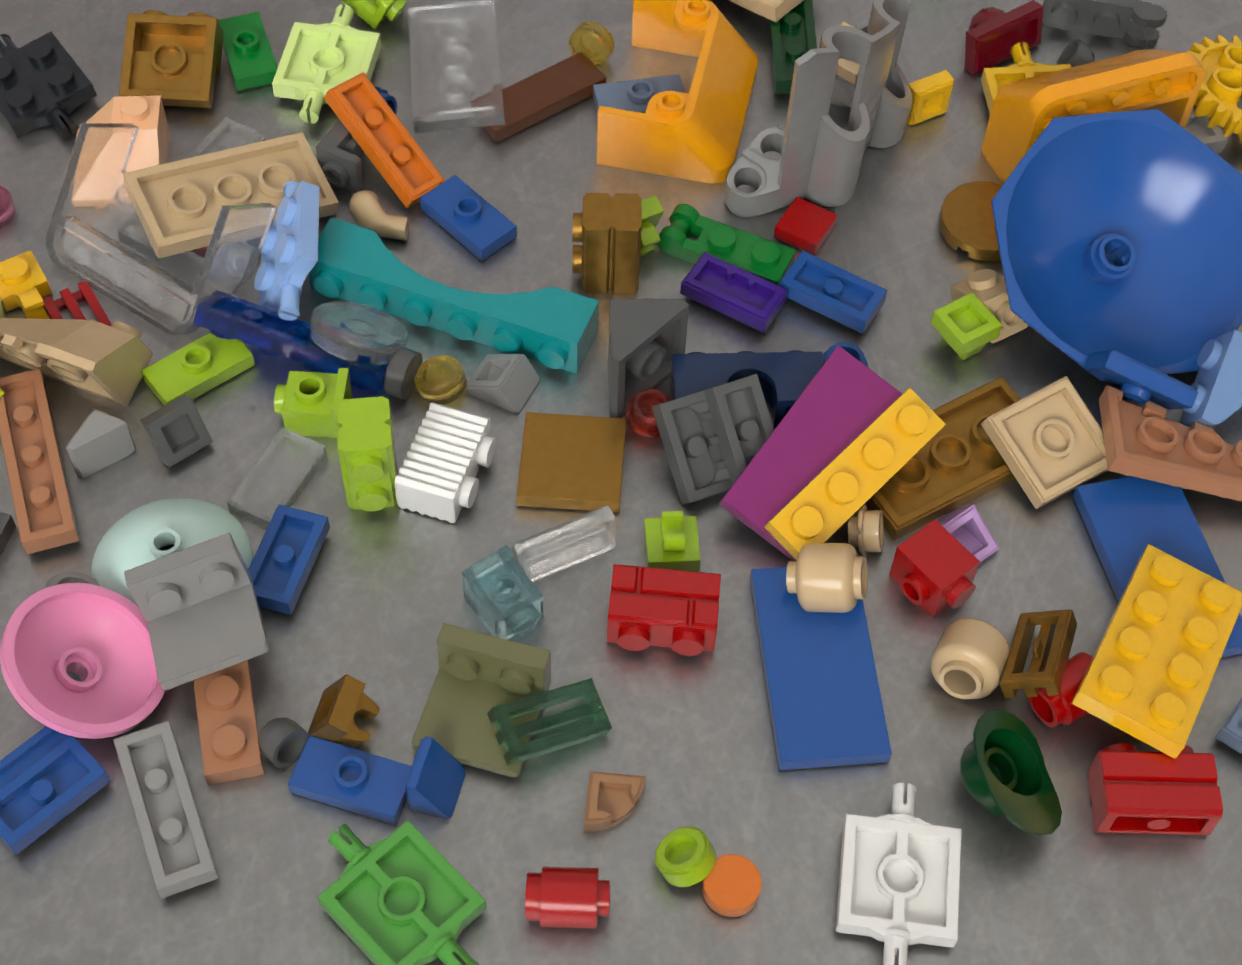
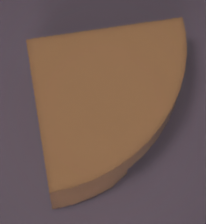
[584,771,646,832]

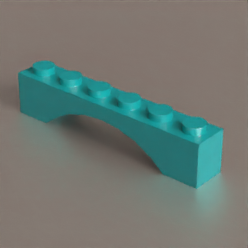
[309,217,599,374]

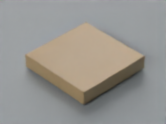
[981,376,1107,509]

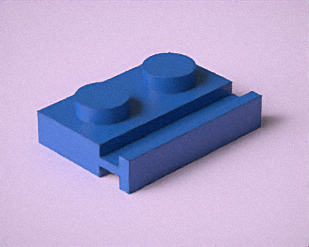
[0,726,111,856]

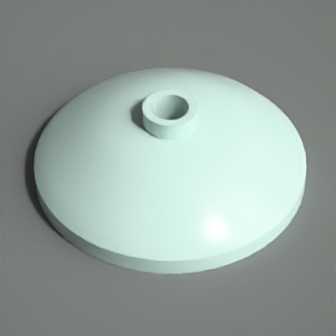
[91,497,253,605]

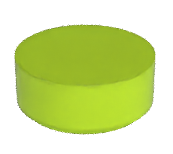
[655,827,716,887]

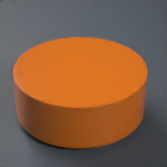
[702,854,762,917]

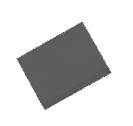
[608,299,689,418]

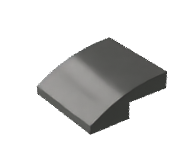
[652,374,774,504]

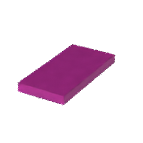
[719,345,902,561]

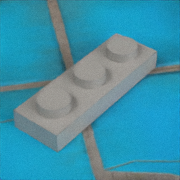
[113,721,218,899]

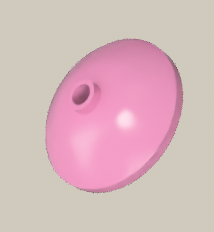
[0,583,165,739]

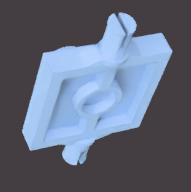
[254,181,320,321]

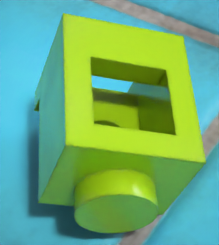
[274,368,353,438]

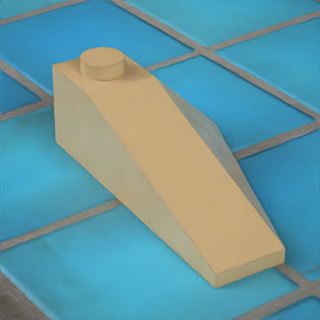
[0,318,153,406]

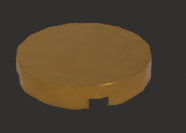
[939,181,1002,261]

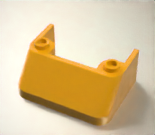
[597,0,758,184]
[981,49,1205,185]

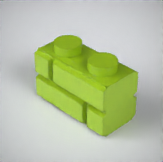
[336,396,398,511]

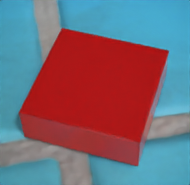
[774,197,838,256]

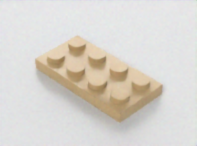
[124,132,339,259]

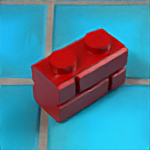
[607,564,721,656]
[1087,743,1224,835]

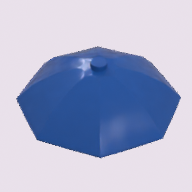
[991,109,1242,381]

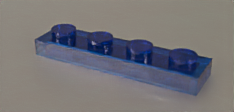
[194,290,394,391]

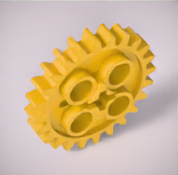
[1187,35,1242,144]

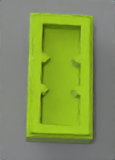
[141,323,255,406]

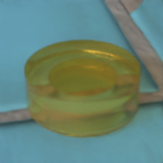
[569,21,615,67]
[414,355,467,405]

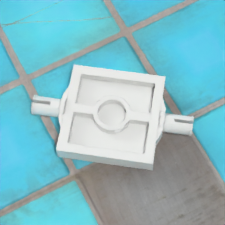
[835,783,961,965]

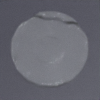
[309,301,408,365]

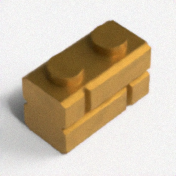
[572,193,642,294]

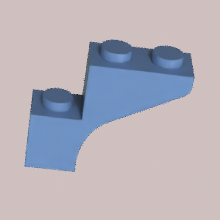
[1179,330,1242,428]

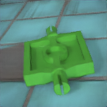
[317,820,487,965]

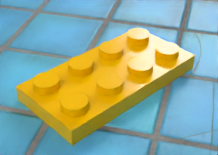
[1071,544,1242,759]

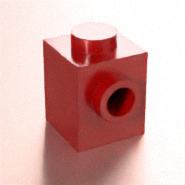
[889,519,980,617]

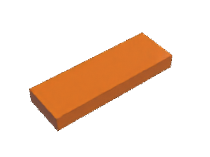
[324,72,445,209]

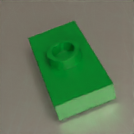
[218,11,277,91]

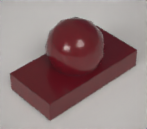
[964,0,1044,75]

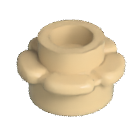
[848,505,884,557]

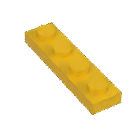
[764,388,946,561]

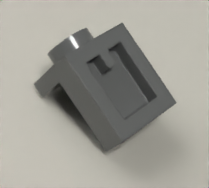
[316,119,364,193]

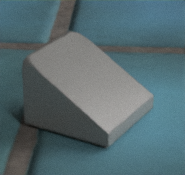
[464,354,540,413]
[66,409,136,479]

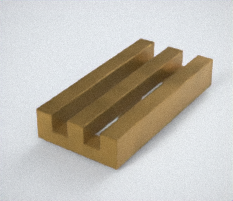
[1000,609,1077,698]

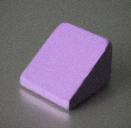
[938,504,1000,562]

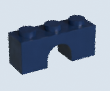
[670,350,824,429]

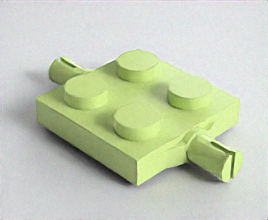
[272,4,381,124]

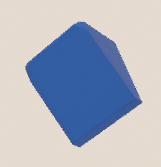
[405,736,466,819]

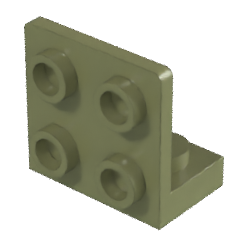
[412,623,551,778]

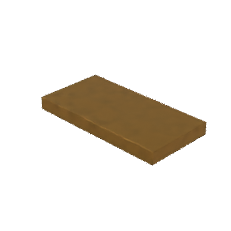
[866,376,1021,540]

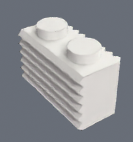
[394,402,497,524]

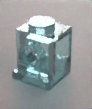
[462,545,544,640]

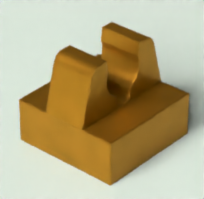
[308,674,380,748]

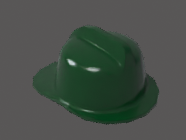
[960,710,1062,836]

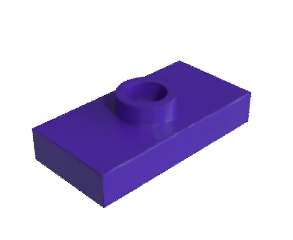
[680,252,788,333]

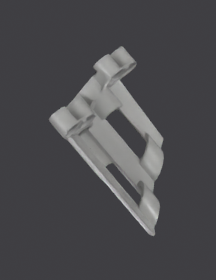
[725,0,913,218]

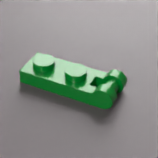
[656,203,796,286]

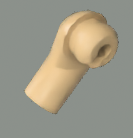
[349,190,410,241]

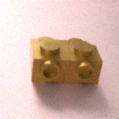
[119,10,224,108]

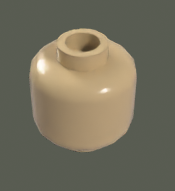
[786,543,868,613]
[931,618,1010,699]

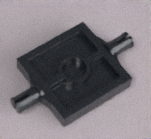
[0,32,97,140]

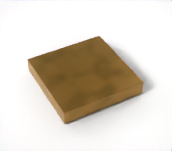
[516,412,626,513]

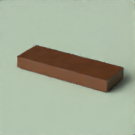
[471,52,607,143]

